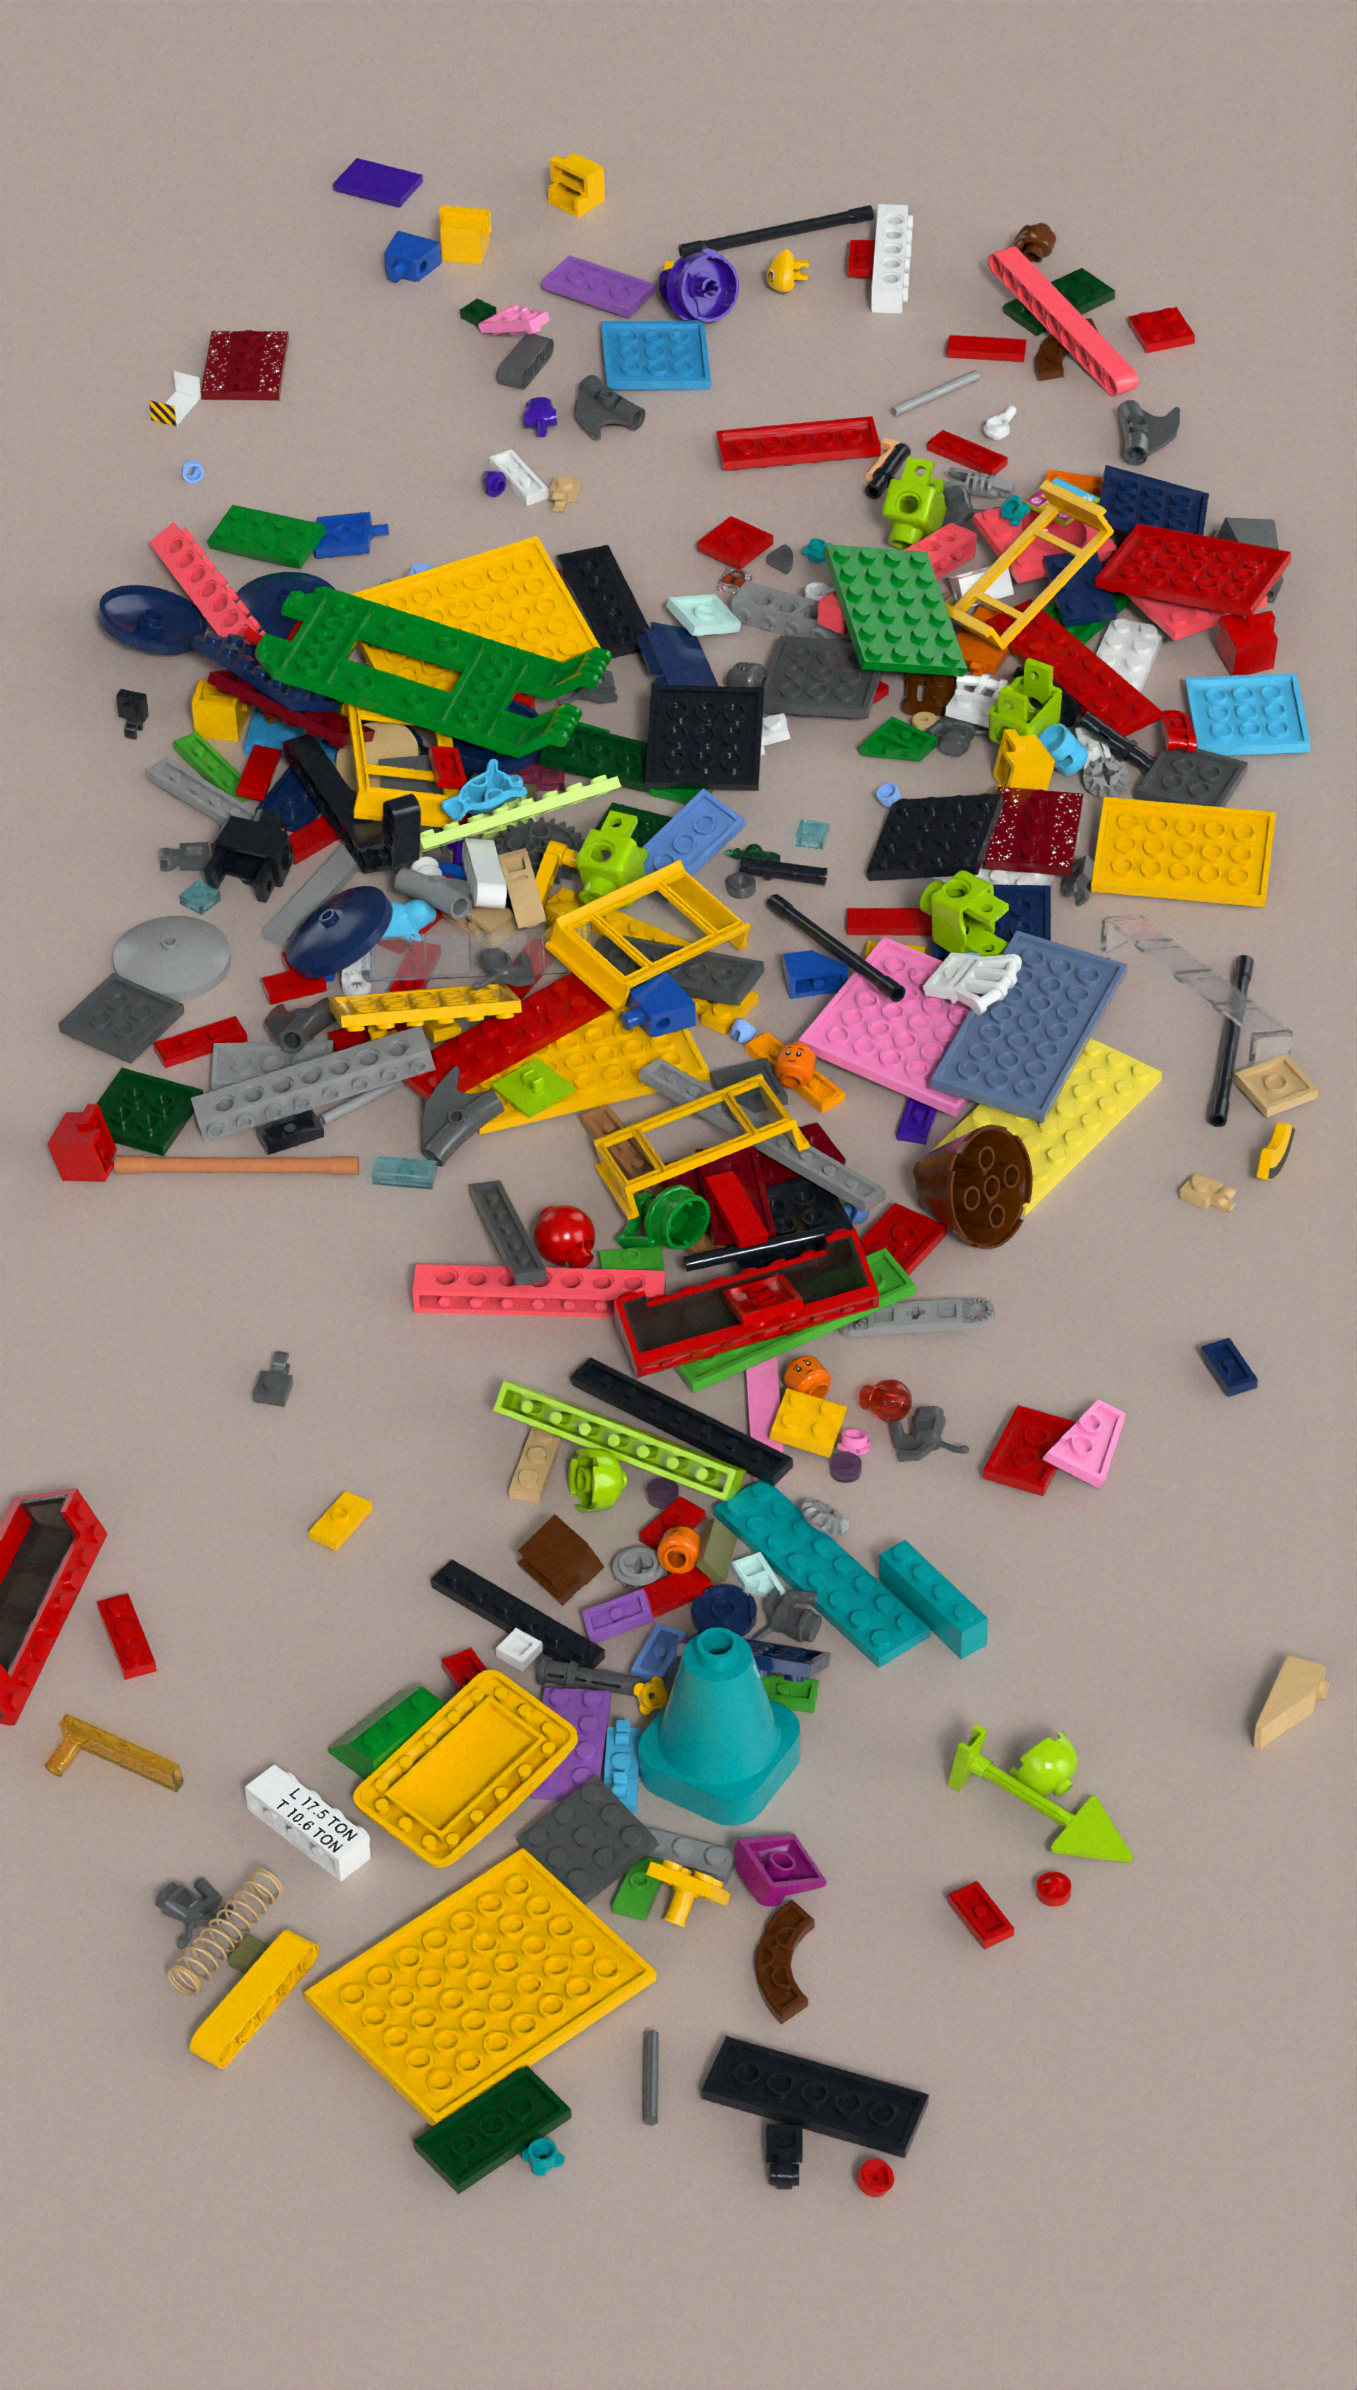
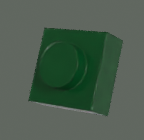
[460,298,496,327]

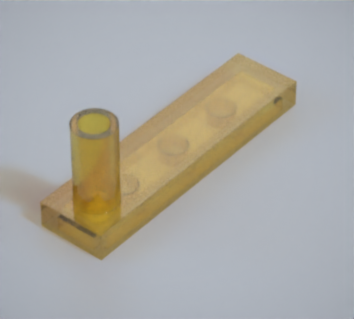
[45,1714,184,1793]

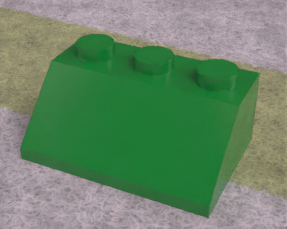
[328,1686,446,1779]

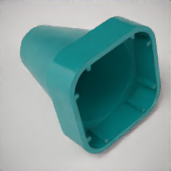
[638,1627,800,1826]

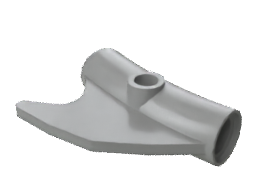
[394,867,473,920]

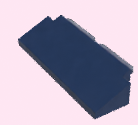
[637,622,718,686]

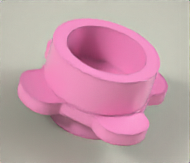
[837,1429,871,1456]

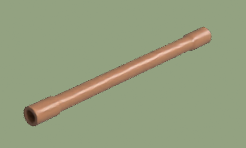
[114,1156,359,1175]

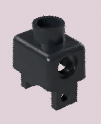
[204,809,295,903]

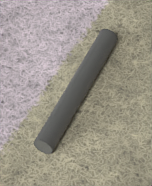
[644,2030,659,2126]

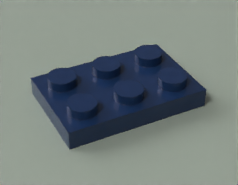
[1042,551,1118,627]

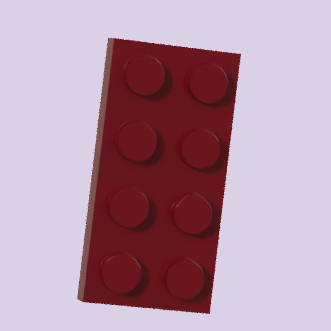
[695,1147,776,1245]

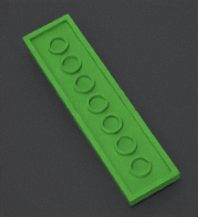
[668,1248,917,1393]

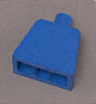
[384,231,442,282]
[620,972,696,1037]

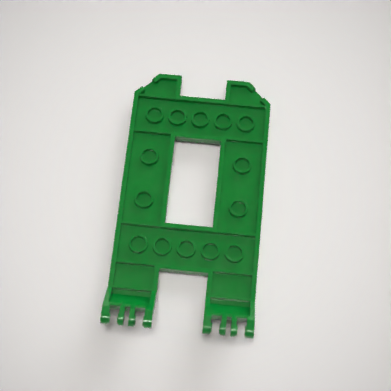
[255,586,612,758]

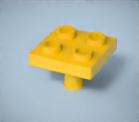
[646,1859,731,1928]

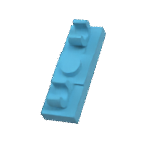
[604,1720,641,1814]

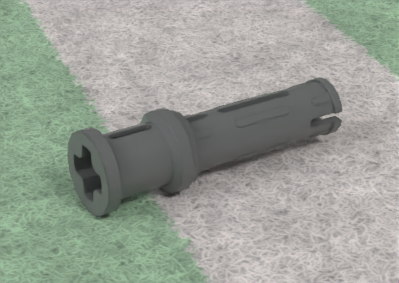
[538,1655,642,1698]

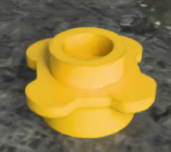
[633,1677,669,1715]

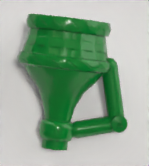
[615,1185,710,1250]

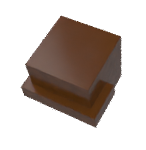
[517,1514,604,1606]

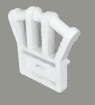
[945,674,1031,728]
[923,952,1022,1015]

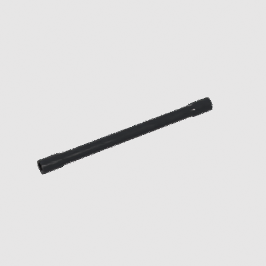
[678,205,874,259]
[767,894,906,1002]
[1209,955,1254,1127]

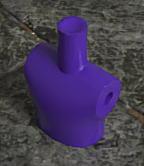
[523,397,557,437]

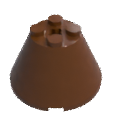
[913,1125,1033,1249]

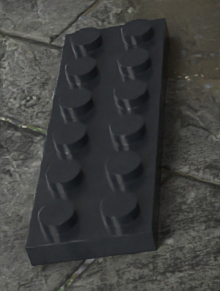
[556,545,650,658]
[701,2036,929,2158]

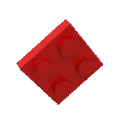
[1128,307,1195,353]
[698,516,773,570]

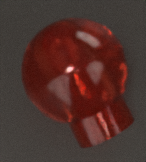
[859,1379,912,1423]

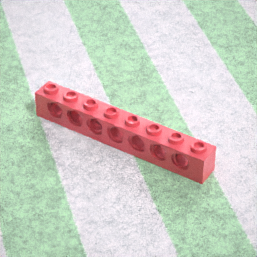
[149,522,266,645]
[817,523,977,635]
[412,1264,666,1319]

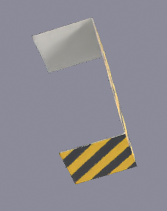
[149,371,201,427]

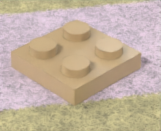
[1234,1054,1318,1118]

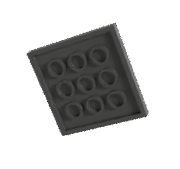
[763,636,883,719]

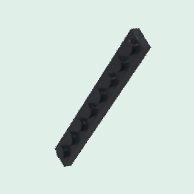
[571,1357,793,1486]

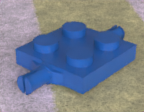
[315,512,389,558]

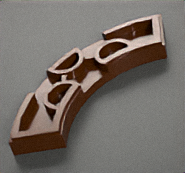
[1035,318,1098,381]
[756,1900,815,2025]

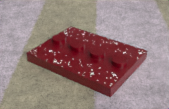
[201,330,289,401]
[985,787,1083,876]

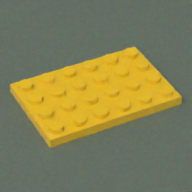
[1091,797,1276,907]
[328,983,522,1032]

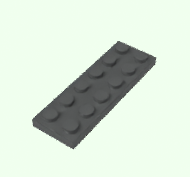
[594,935,765,1006]

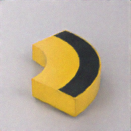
[1257,1122,1296,1180]

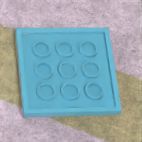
[1185,673,1311,756]

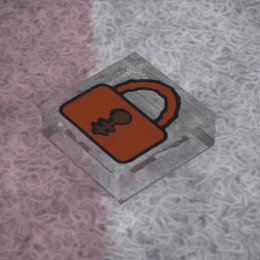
[717,567,752,594]

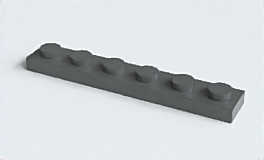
[470,1180,546,1285]

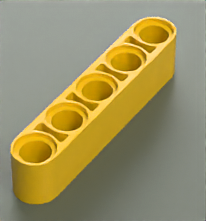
[189,1929,319,2069]

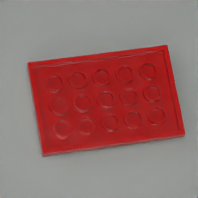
[1095,523,1291,617]

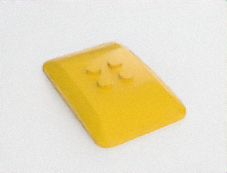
[353,1669,578,1868]

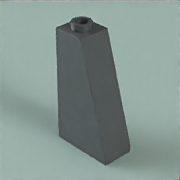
[1217,517,1283,603]

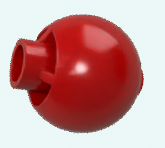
[534,1205,596,1269]

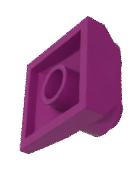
[734,1834,827,1906]

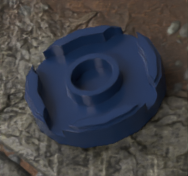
[691,1584,757,1637]

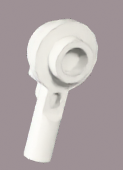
[984,406,1017,440]

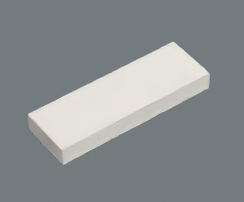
[489,449,549,506]

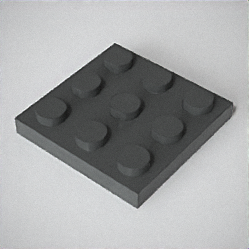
[1136,747,1248,807]
[59,973,184,1064]
[516,1775,659,1905]

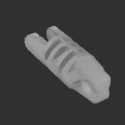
[944,467,1014,499]

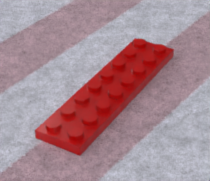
[986,599,1161,737]
[402,972,613,1101]

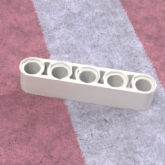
[462,838,507,909]

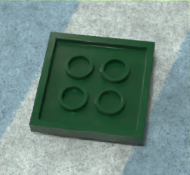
[96,1068,203,1156]

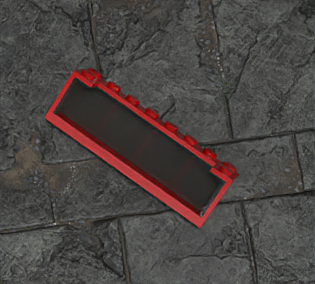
[614,1228,879,1378]
[0,1488,108,1726]

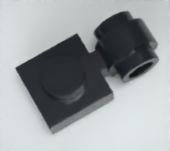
[766,2124,803,2190]

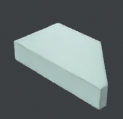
[731,1552,786,1602]

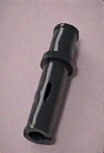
[865,443,911,499]
[1078,711,1156,774]
[739,856,828,886]

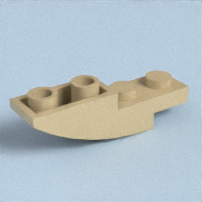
[498,848,547,929]

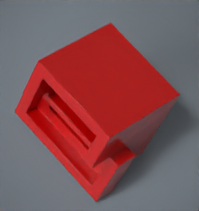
[1216,610,1278,676]
[47,1104,117,1182]

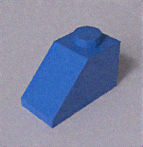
[783,950,848,999]

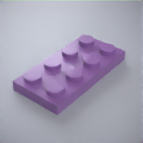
[542,255,656,318]
[530,1687,612,1801]

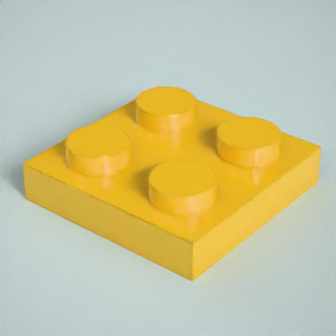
[769,1388,847,1458]

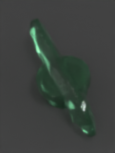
[726,844,781,862]

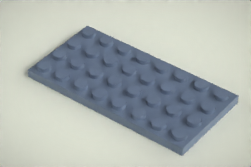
[930,931,1127,1123]

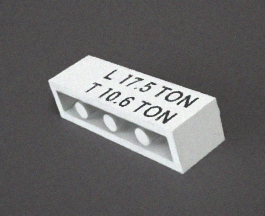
[245,1764,371,1882]

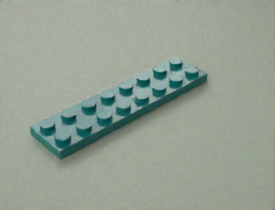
[713,1480,930,1668]

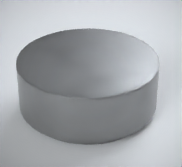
[727,872,756,899]

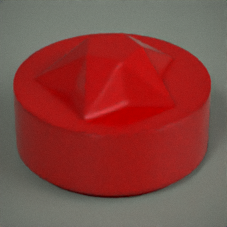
[1036,1872,1071,1907]
[856,2158,894,2197]

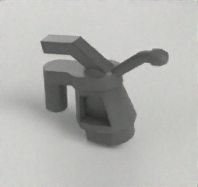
[942,485,999,527]
[558,670,618,705]
[924,716,989,757]
[472,948,536,990]
[890,1406,969,1462]
[752,1589,822,1643]
[155,1878,233,1949]

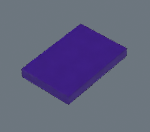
[333,158,423,208]

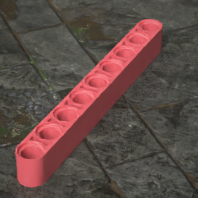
[988,246,1138,397]

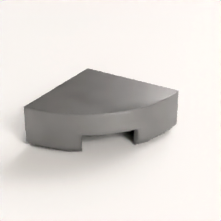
[766,544,793,575]

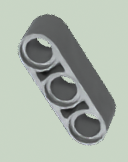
[498,333,554,389]

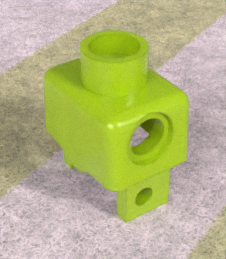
[882,456,947,550]
[989,658,1062,744]
[576,810,648,908]
[920,870,1009,957]

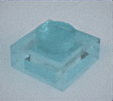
[795,819,829,850]
[179,880,221,915]

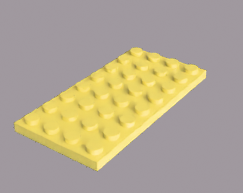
[932,1038,1162,1216]

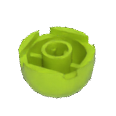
[569,1448,627,1513]
[1009,1732,1079,1797]

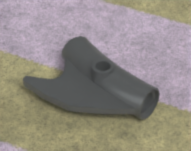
[576,375,646,439]
[1117,400,1180,465]
[264,997,337,1054]
[421,1067,505,1167]

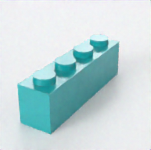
[879,1540,988,1659]

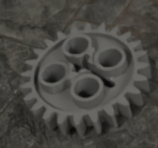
[494,817,584,885]

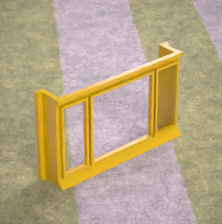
[945,480,1114,650]
[340,703,460,828]
[544,859,751,1011]
[593,1073,810,1220]

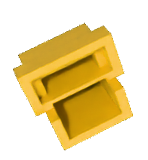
[548,152,605,218]
[439,205,492,264]
[192,680,250,742]
[992,729,1055,791]

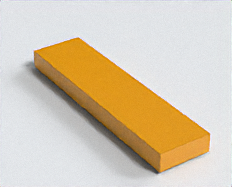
[744,1031,845,1113]

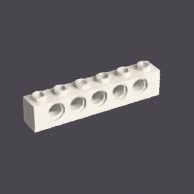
[871,204,913,313]

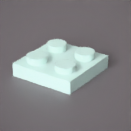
[666,594,741,637]

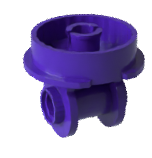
[659,248,739,322]

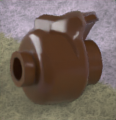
[1010,223,1056,263]

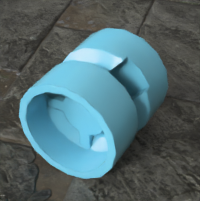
[1038,723,1088,776]

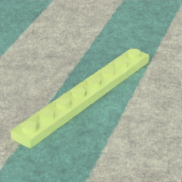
[420,775,621,853]

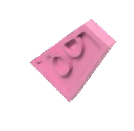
[478,304,550,336]
[1042,1399,1126,1488]

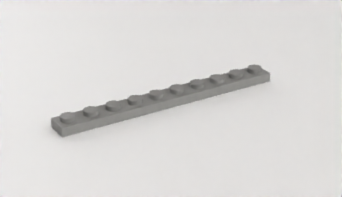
[639,1058,886,1212]

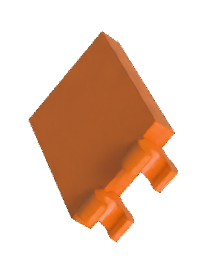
[956,606,1012,676]

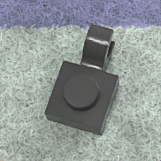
[160,842,210,872]
[1062,855,1094,907]
[253,1351,293,1407]

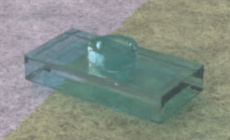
[371,1156,438,1190]

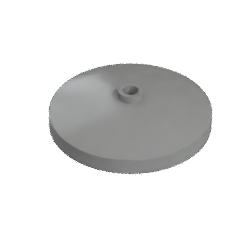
[113,916,231,1001]

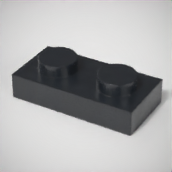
[256,1110,324,1155]

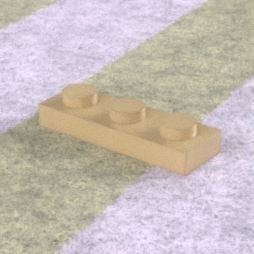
[509,1426,564,1503]

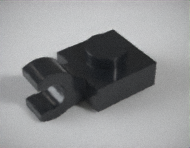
[116,689,149,740]

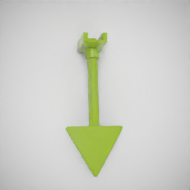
[948,1724,1133,1863]

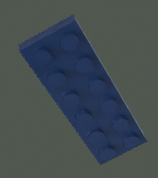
[192,633,337,712]

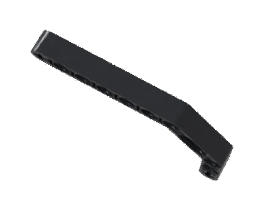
[283,734,421,874]

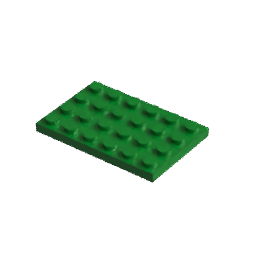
[823,544,967,677]

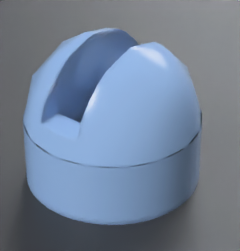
[182,460,204,483]
[876,783,901,808]
[731,1018,757,1044]

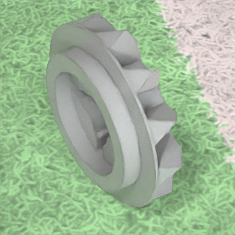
[1083,756,1129,799]
[800,1499,850,1536]
[612,1547,665,1590]

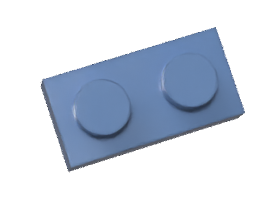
[631,1623,687,1683]

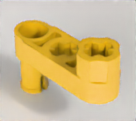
[511,840,579,910]

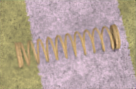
[167,1868,283,1996]

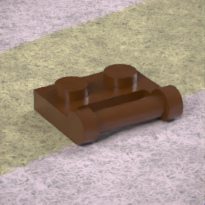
[902,672,955,716]

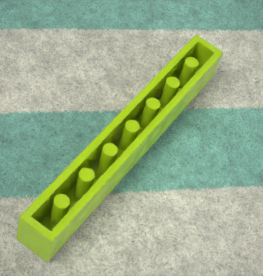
[493,1380,747,1501]

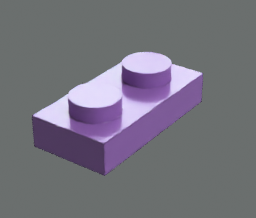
[582,1589,654,1644]

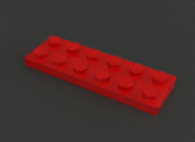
[716,416,881,471]

